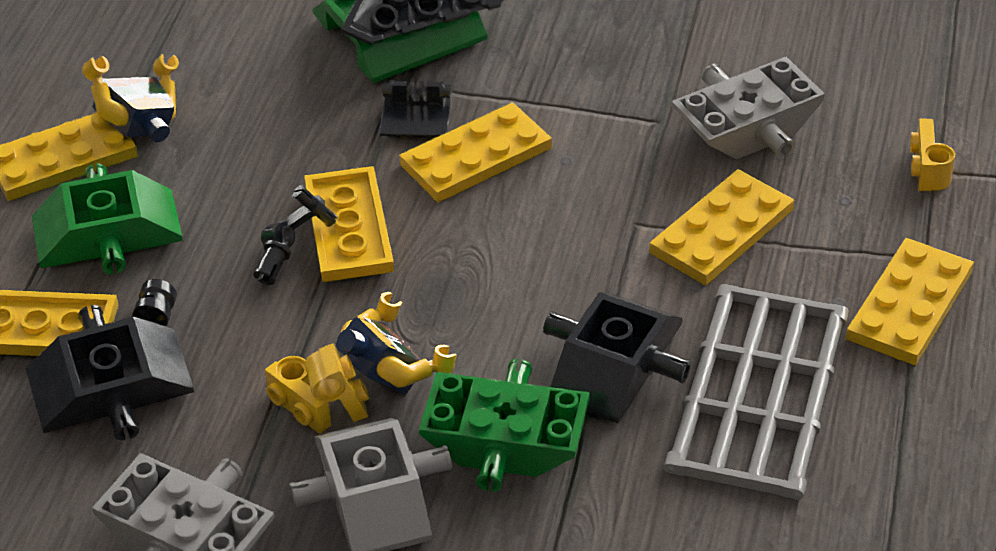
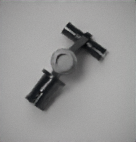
[253,185,338,285]

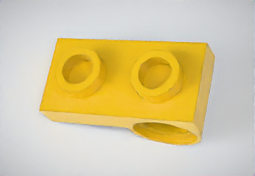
[910,118,955,191]
[305,343,370,422]
[265,356,331,434]

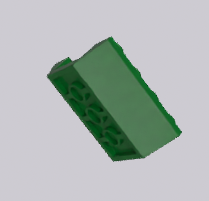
[313,0,487,83]

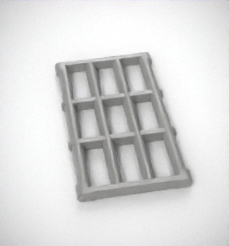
[663,284,849,499]

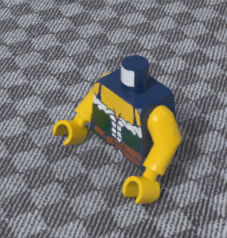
[82,54,179,142]
[336,292,457,395]

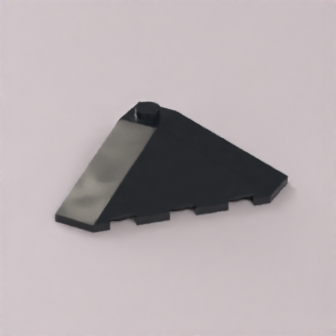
[341,0,504,45]

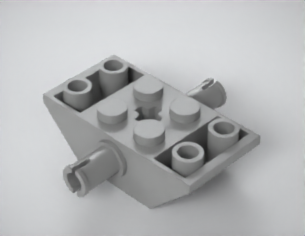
[672,57,825,160]
[290,418,452,551]
[92,453,275,551]

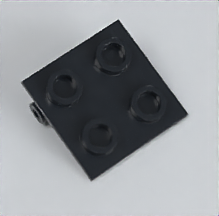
[379,80,452,138]

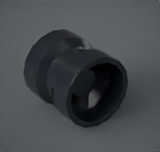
[132,279,177,327]

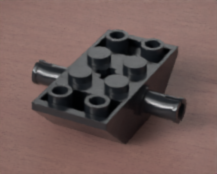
[543,292,692,423]
[25,305,194,441]

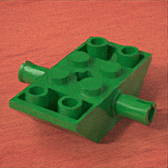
[32,164,183,275]
[418,359,590,492]

